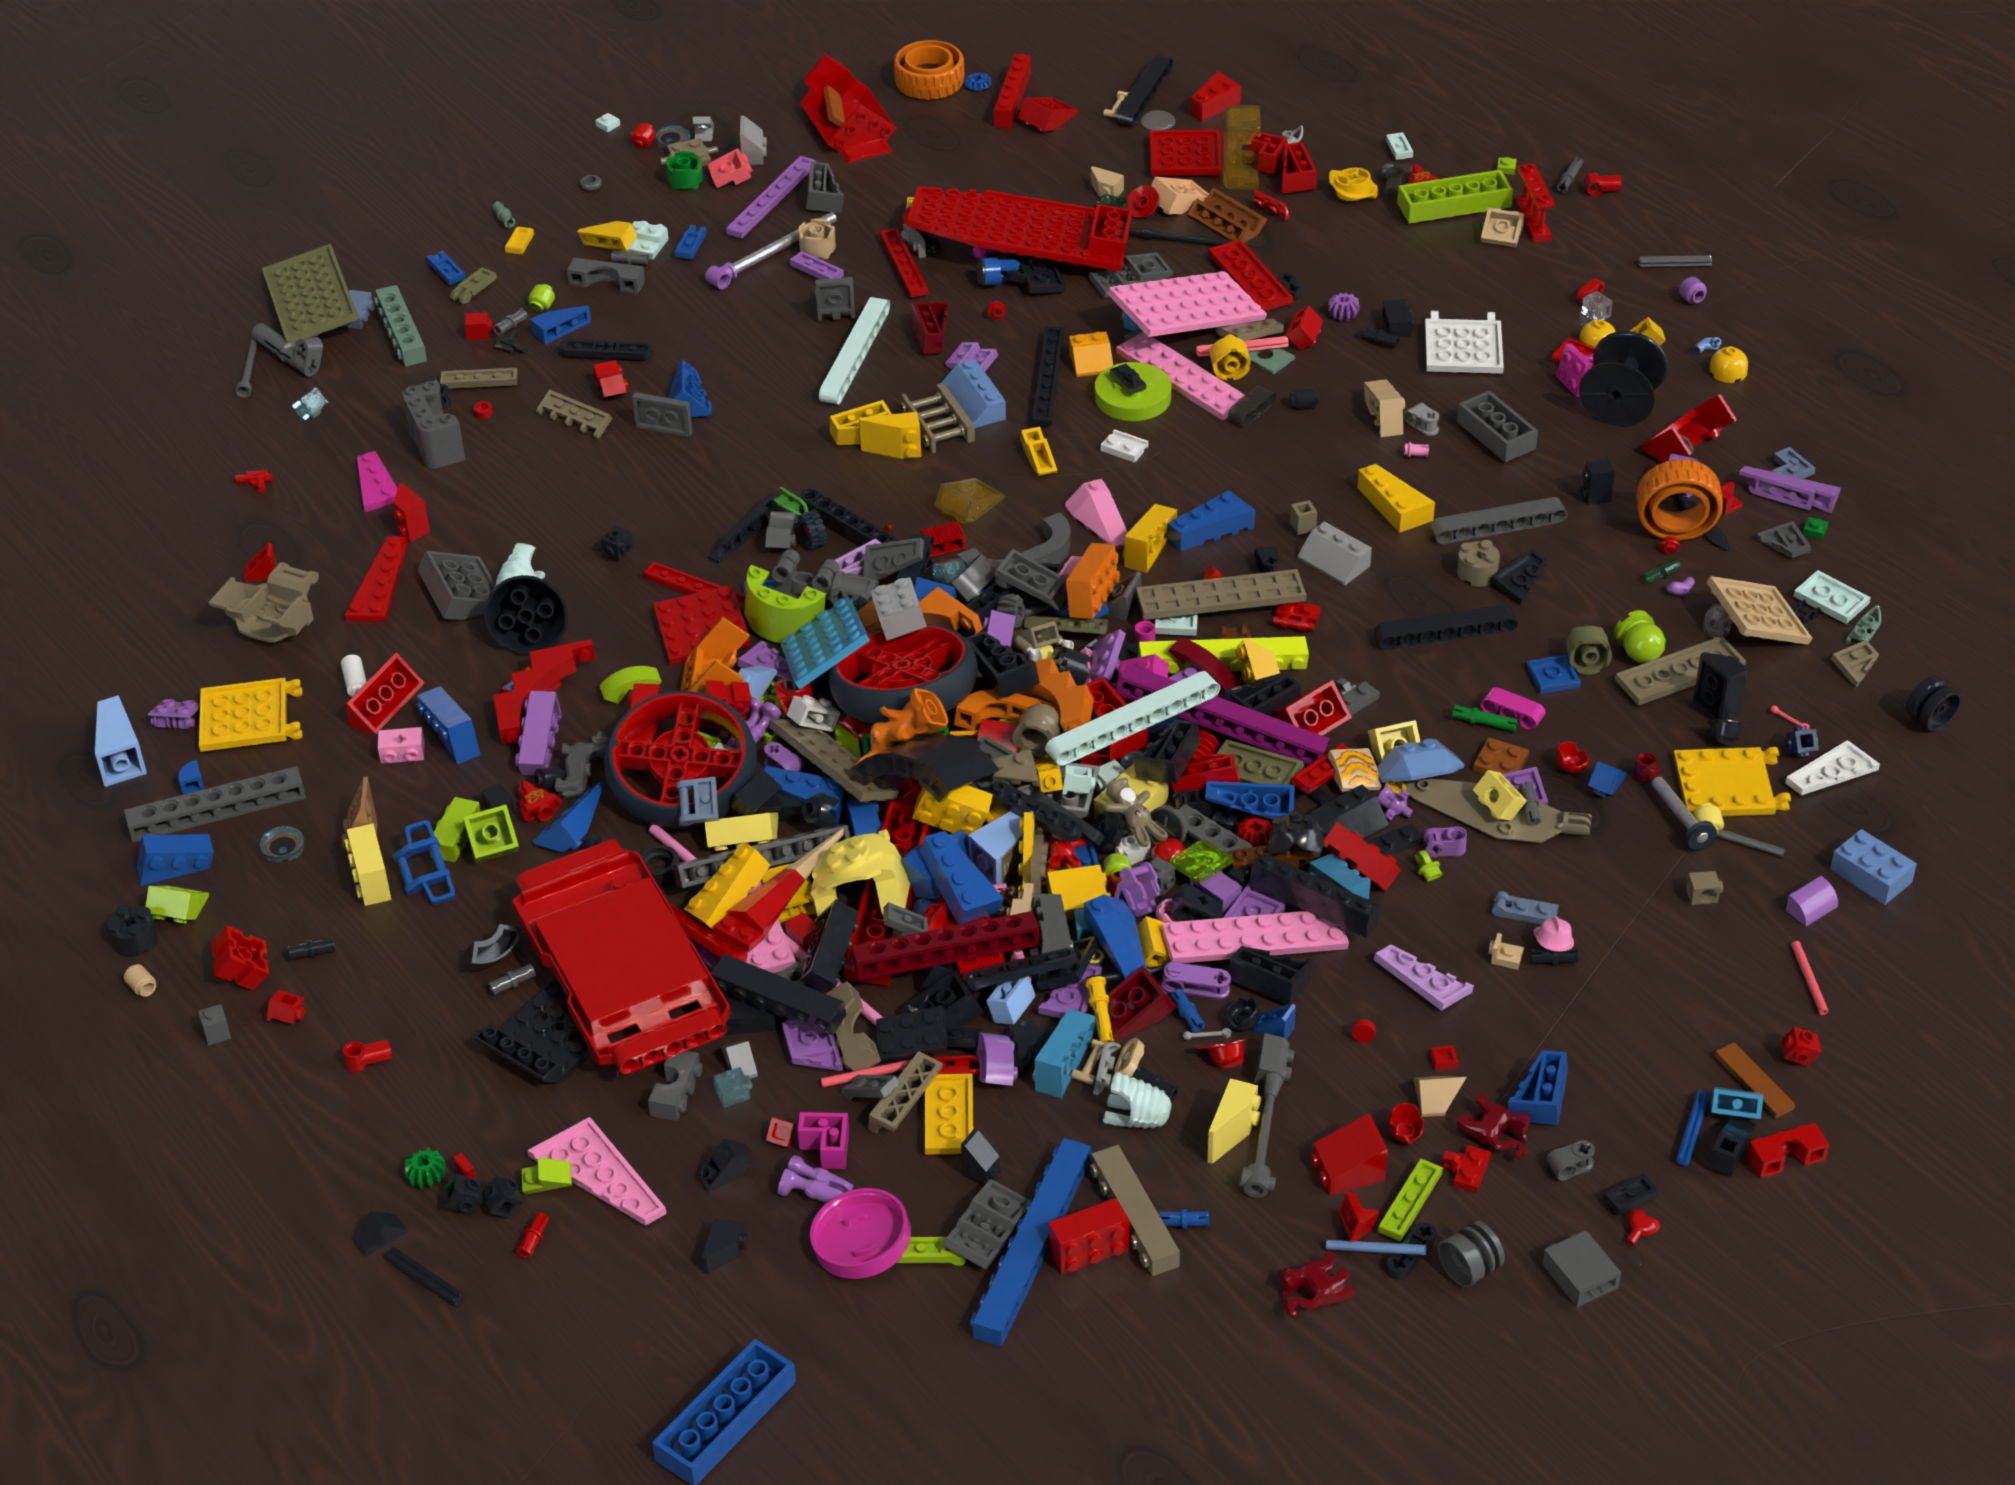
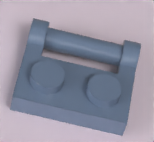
[677,777,719,826]

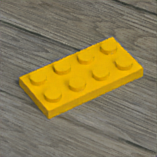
[925,1074,973,1155]

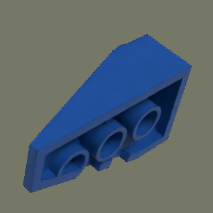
[533,781,604,852]
[1205,781,1295,819]

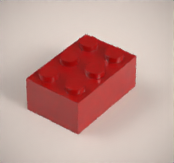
[1048,1198,1129,1275]

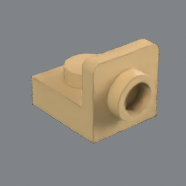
[1488,933,1524,970]

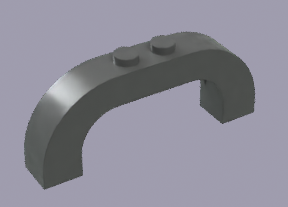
[957,512,1071,586]

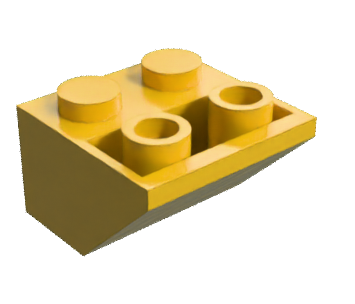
[1235,638,1280,685]

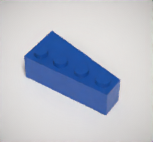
[1168,490,1255,551]
[416,686,481,765]
[764,766,850,825]

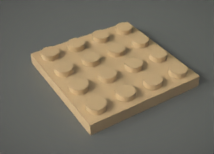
[1706,576,1812,644]

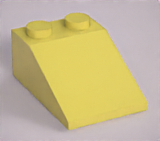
[1208,1078,1261,1164]

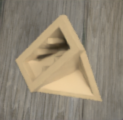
[1414,1076,1467,1117]

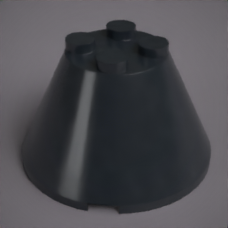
[484,575,568,656]

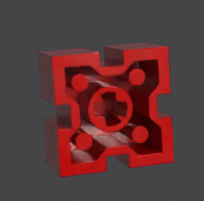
[700,680,752,729]
[212,925,269,990]

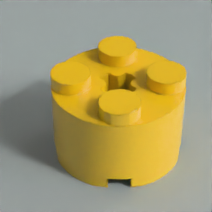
[1209,334,1251,380]

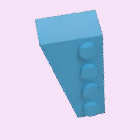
[1032,1009,1095,1099]

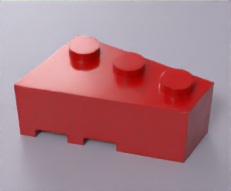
[1190,71,1241,121]
[1282,142,1317,194]
[1171,754,1241,800]
[1324,822,1401,892]

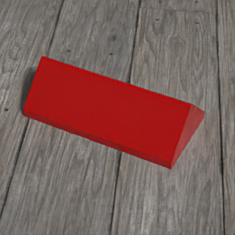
[345,652,425,735]

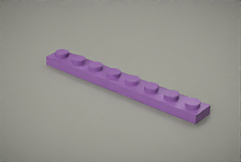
[726,156,816,239]

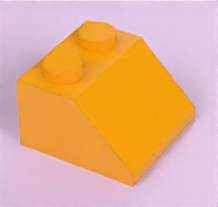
[1069,332,1113,377]

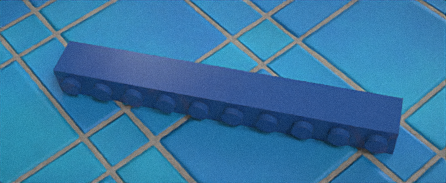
[970,1138,1091,1347]

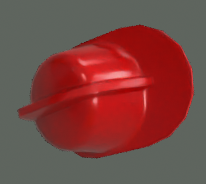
[1193,1039,1248,1069]

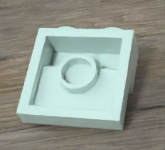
[620,221,668,259]

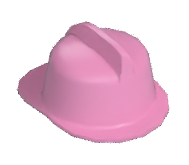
[1533,916,1574,952]

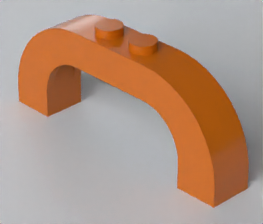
[954,689,1065,735]

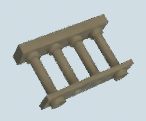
[900,383,975,453]

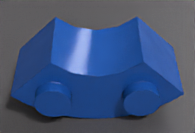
[845,799,884,837]

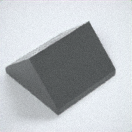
[1104,571,1141,621]

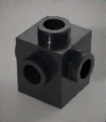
[601,526,633,561]
[443,1173,484,1215]
[482,1175,523,1218]

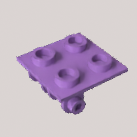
[148,699,200,729]

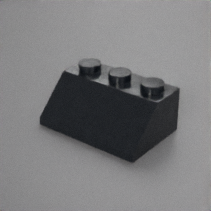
[1693,652,1749,720]

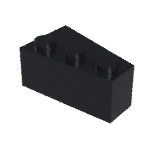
[1229,946,1313,1004]

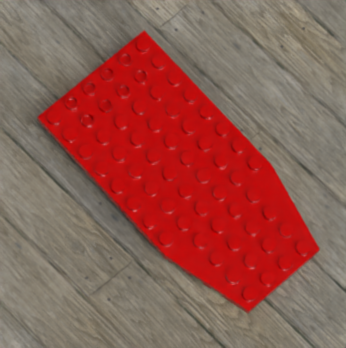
[906,187,1133,271]

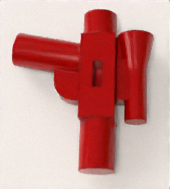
[235,469,273,493]

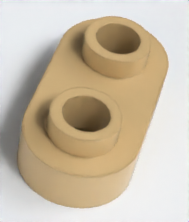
[1114,1038,1145,1078]

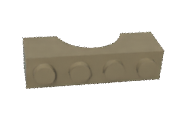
[826,981,881,1071]

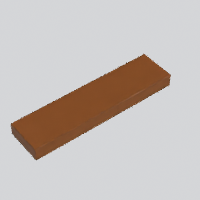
[1714,1042,1795,1119]

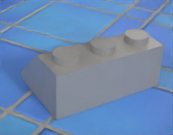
[1297,521,1372,586]
[1047,763,1100,819]

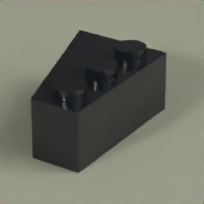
[1224,673,1301,718]
[1133,719,1201,784]

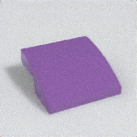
[945,342,998,372]

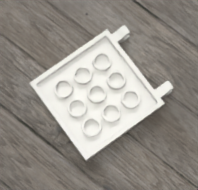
[1425,311,1504,374]

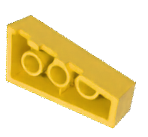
[1357,464,1435,533]
[1122,504,1177,573]
[684,842,770,931]

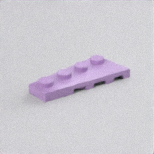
[1374,945,1474,1011]

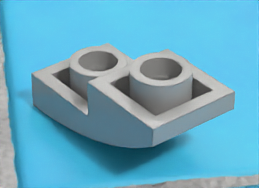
[900,224,926,258]

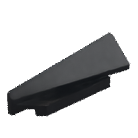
[708,494,775,564]

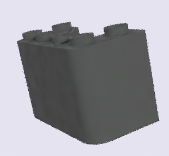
[402,380,465,469]

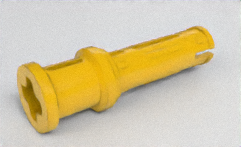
[1085,976,1114,1043]

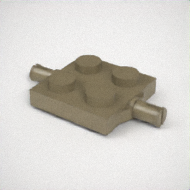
[660,138,719,166]

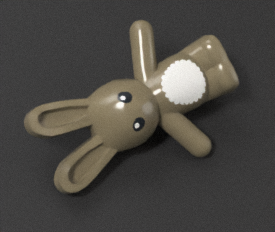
[1104,777,1168,847]

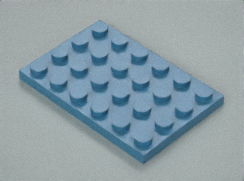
[781,597,870,689]

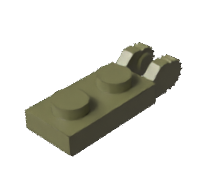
[450,267,497,304]

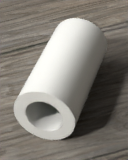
[341,655,367,697]

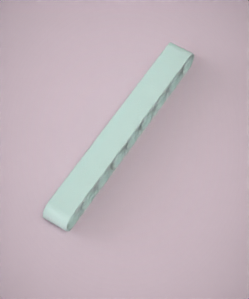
[819,297,890,405]
[1045,671,1220,766]

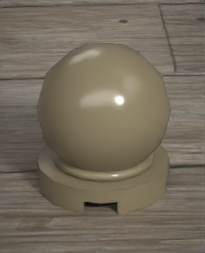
[1012,704,1062,759]

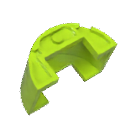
[744,565,826,643]

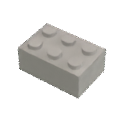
[871,577,927,640]

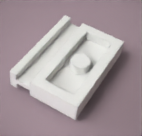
[1101,429,1148,463]

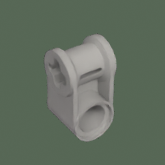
[1404,403,1439,436]

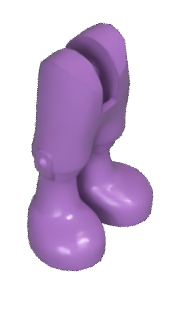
[726,697,781,749]
[778,1155,853,1203]

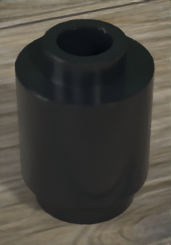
[1290,388,1318,409]
[532,767,566,790]

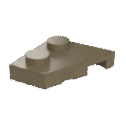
[1831,640,1879,688]
[992,749,1040,786]

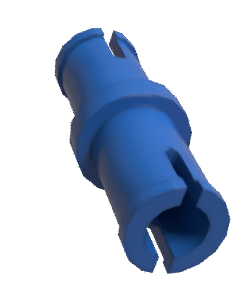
[1170,989,1205,1033]
[1159,1209,1210,1229]

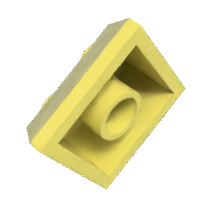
[1368,720,1420,764]

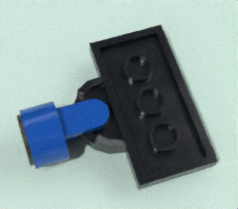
[977,253,1066,294]

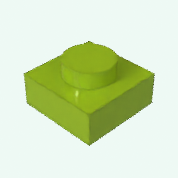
[1497,157,1516,175]

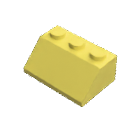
[705,813,778,851]

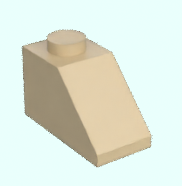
[1091,166,1124,201]

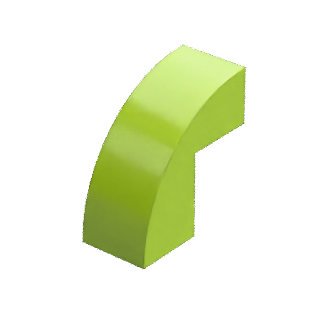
[600,666,662,704]

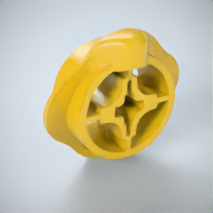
[1329,168,1378,201]

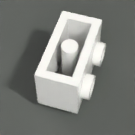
[786,695,840,732]

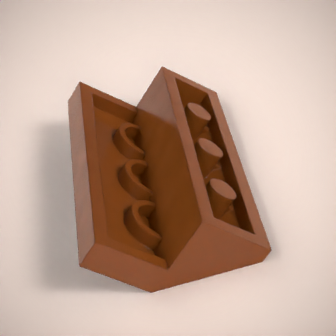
[1188,187,1267,243]

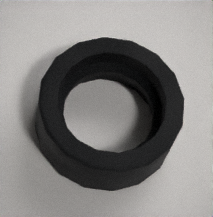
[640,845,680,886]

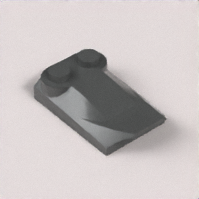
[994,549,1067,611]

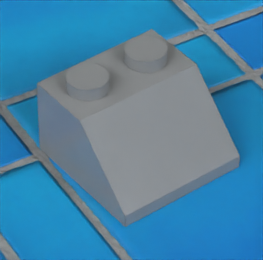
[740,116,767,165]

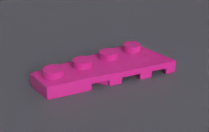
[357,451,398,512]

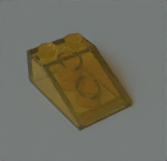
[934,478,1005,524]

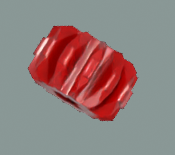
[1237,815,1273,847]

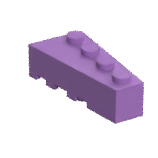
[516,691,562,775]

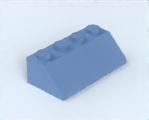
[941,359,1006,428]

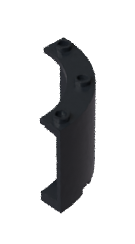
[852,733,1000,803]

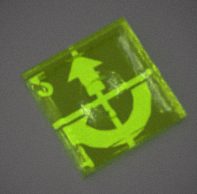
[1170,839,1233,884]

